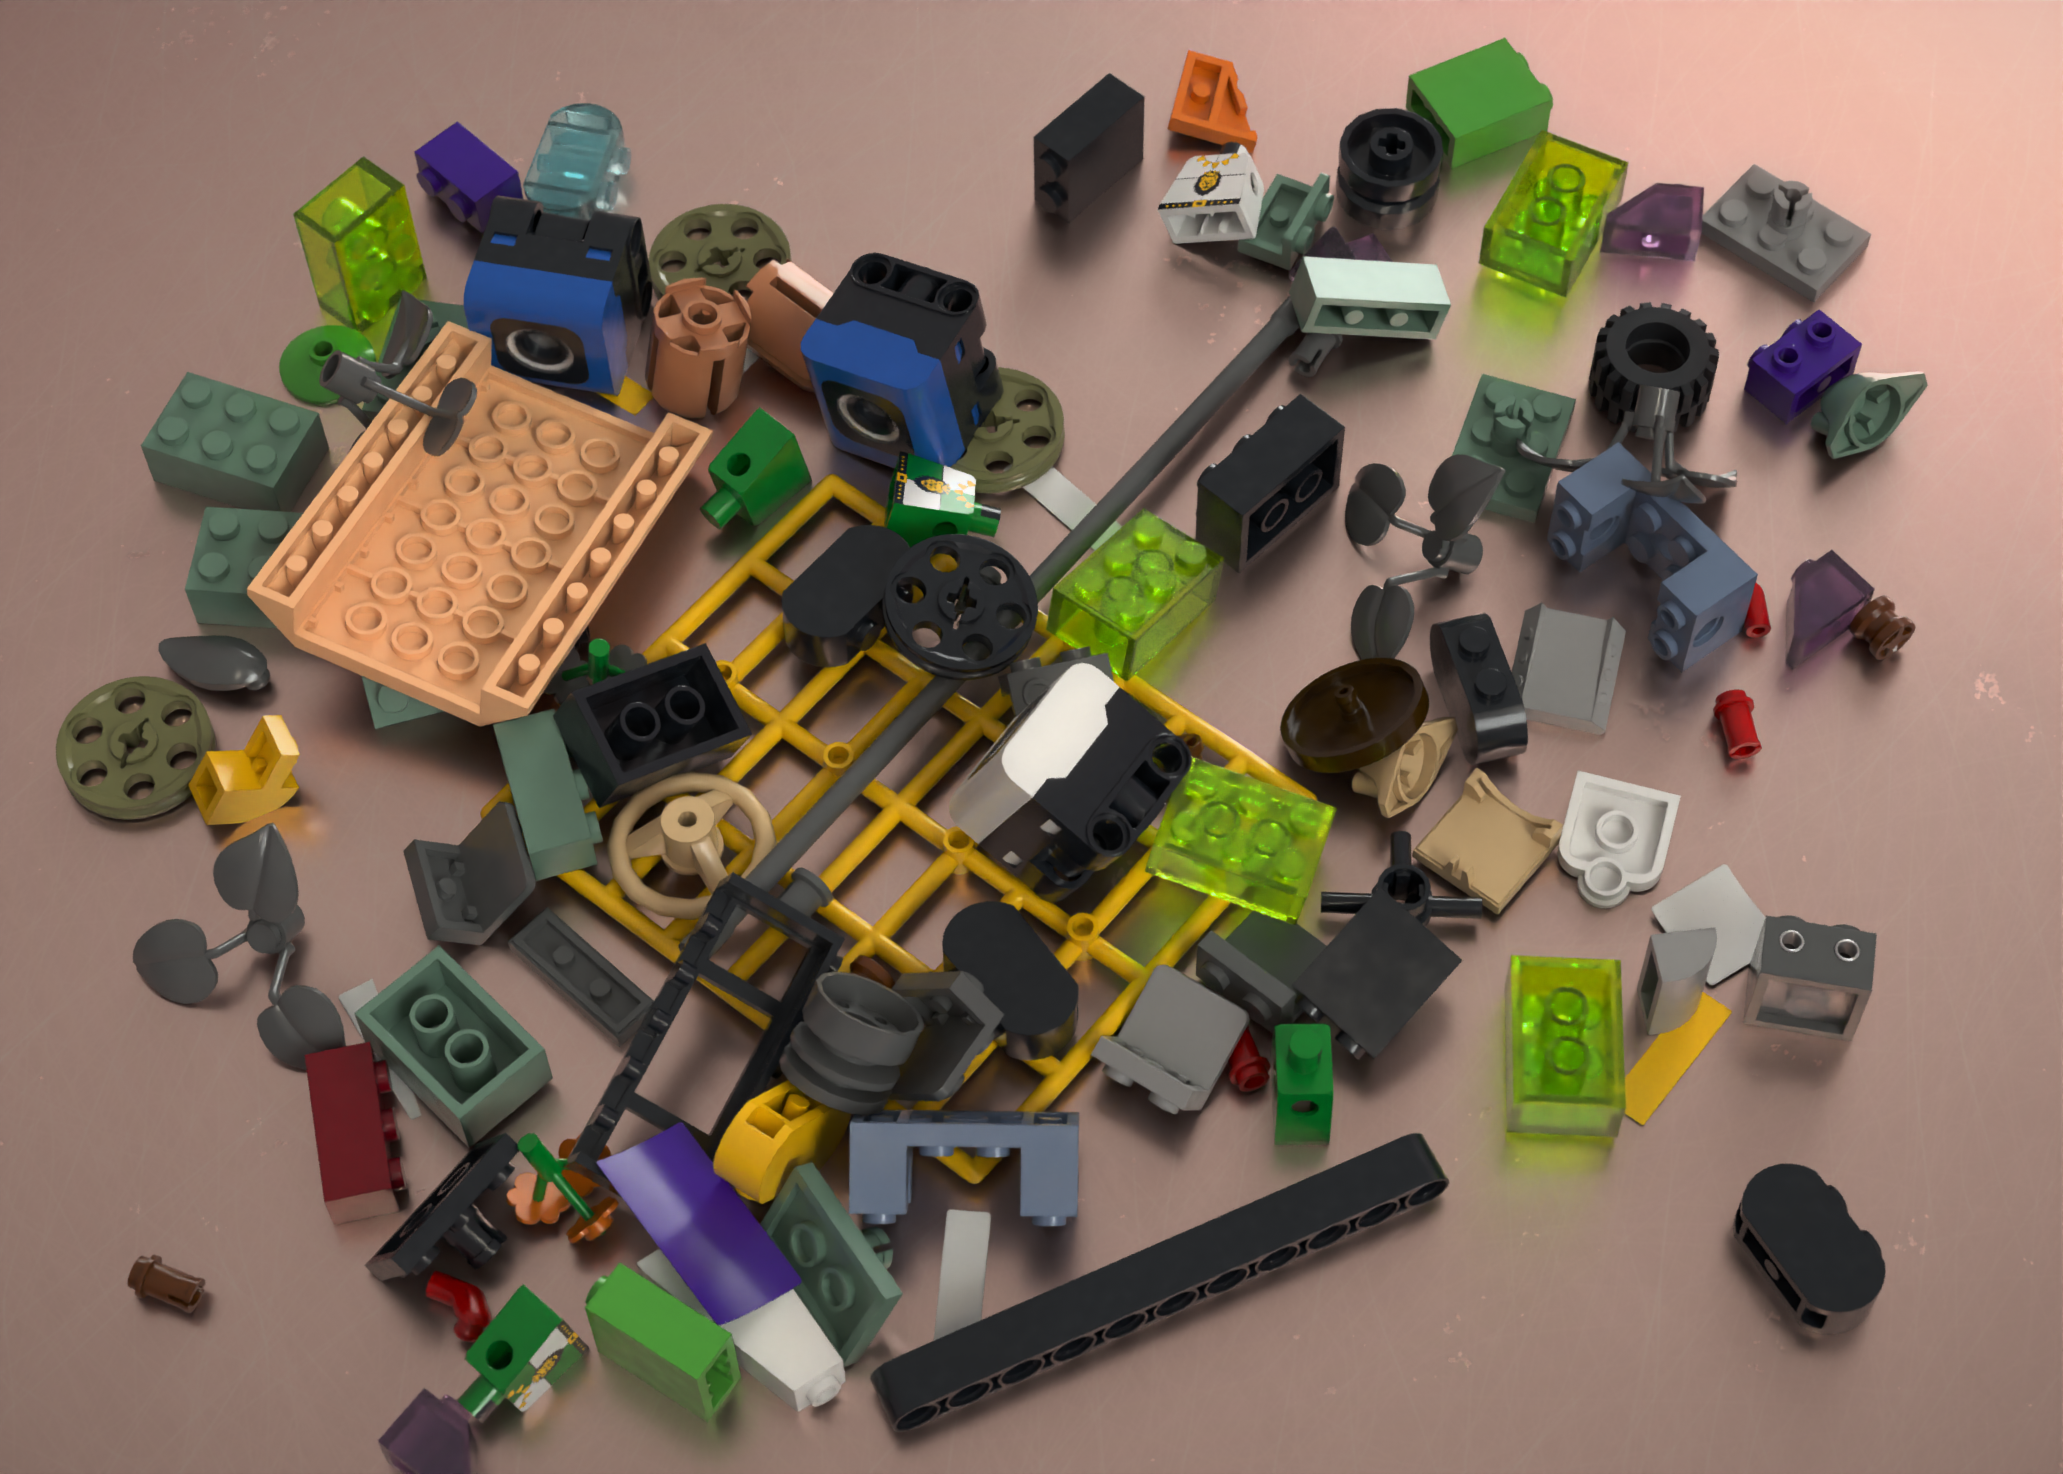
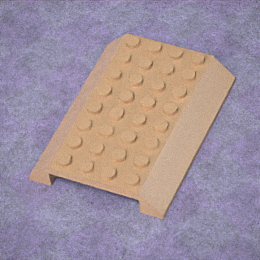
[247,321,713,726]

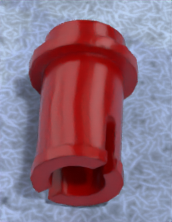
[1713,689,1762,759]
[1228,1025,1271,1092]

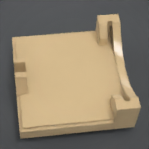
[1412,768,1563,915]

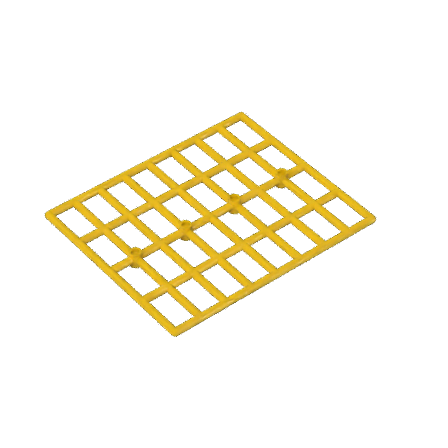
[480,474,1317,1184]

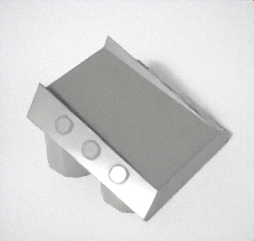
[1512,603,1626,735]

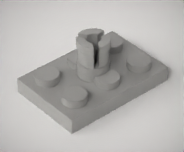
[1697,164,1871,302]

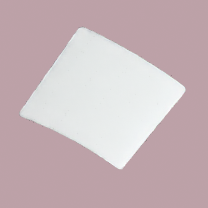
[1651,864,1766,985]

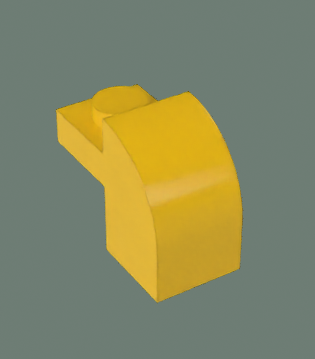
[188,715,300,825]

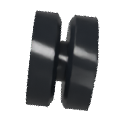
[1336,108,1443,230]

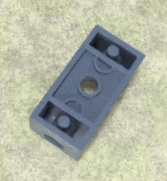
[1547,442,1758,673]
[849,1109,1079,1226]

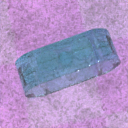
[523,103,631,219]

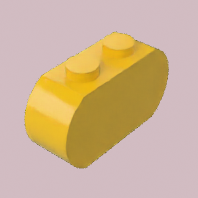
[713,1080,851,1205]

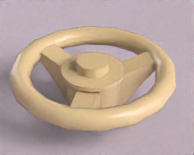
[607,772,776,920]

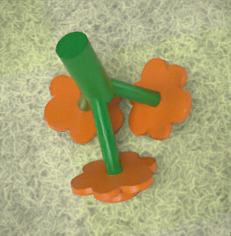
[506,1133,619,1244]

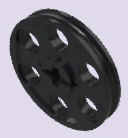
[882,534,1038,680]

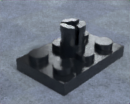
[365,1133,519,1281]

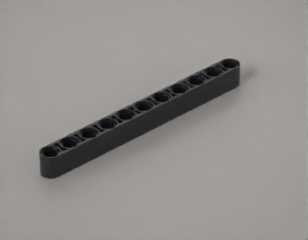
[870,1133,1450,1432]

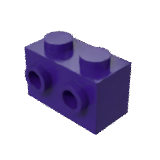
[414,121,524,233]
[1744,309,1862,424]

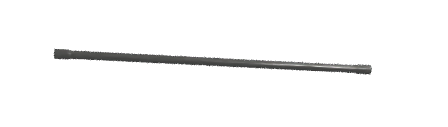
[678,296,1300,960]

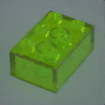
[1479,130,1629,298]
[293,156,427,333]
[1046,508,1225,681]
[1145,757,1337,925]
[1504,955,1626,1137]

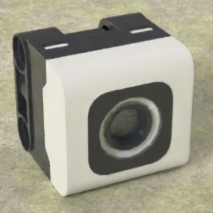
[949,663,1192,903]

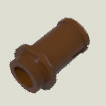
[127,1255,206,1313]

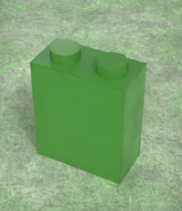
[1405,38,1553,169]
[585,1263,741,1423]

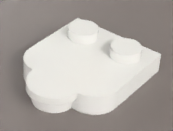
[1557,770,1681,909]

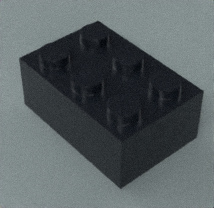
[1195,394,1345,573]
[553,643,752,808]

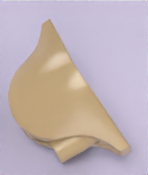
[1352,717,1458,818]

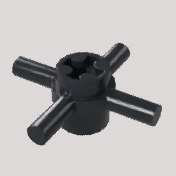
[1320,831,1482,927]

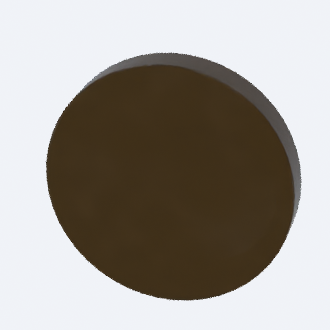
[1280,658,1429,773]

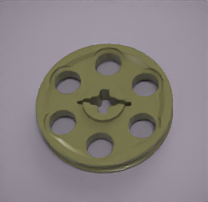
[649,204,792,300]
[950,367,1065,493]
[56,676,216,820]

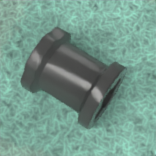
[777,867,833,937]

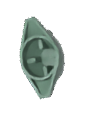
[1811,371,1928,459]

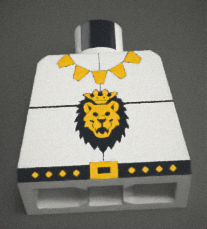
[1158,142,1264,244]

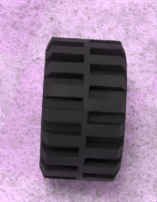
[1589,302,1719,433]

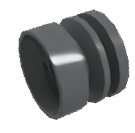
[779,971,924,1116]

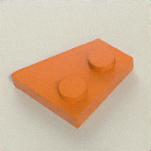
[1167,50,1258,154]

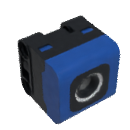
[464,195,653,396]
[800,252,1003,468]

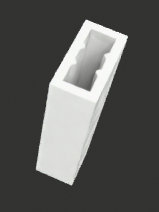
[637,1248,846,1412]

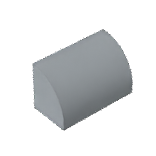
[1637,927,1717,1035]

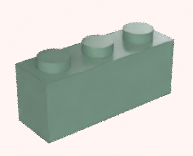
[1289,257,1451,340]
[493,709,603,881]

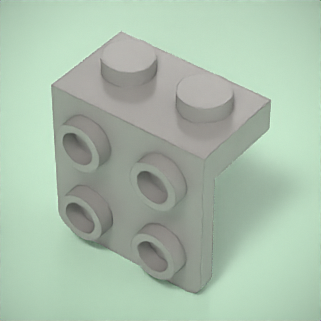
[1091,965,1249,1114]

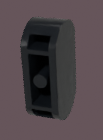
[782,525,913,667]
[1430,613,1528,765]
[942,901,1079,1060]
[1733,1163,1886,1334]

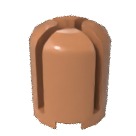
[746,259,834,393]
[645,278,752,419]

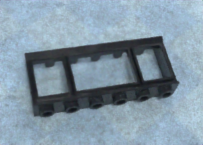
[564,872,845,1198]

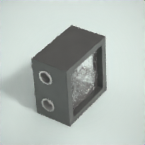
[1743,915,1877,1042]

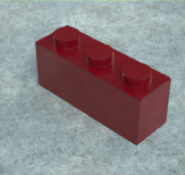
[305,1042,407,1225]

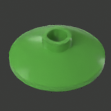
[279,325,376,405]

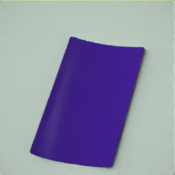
[596,1122,802,1325]

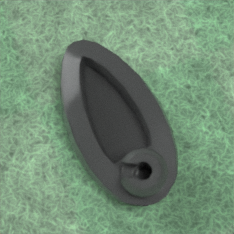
[158,636,270,691]

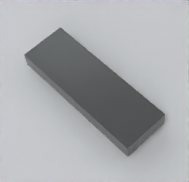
[508,907,654,1047]

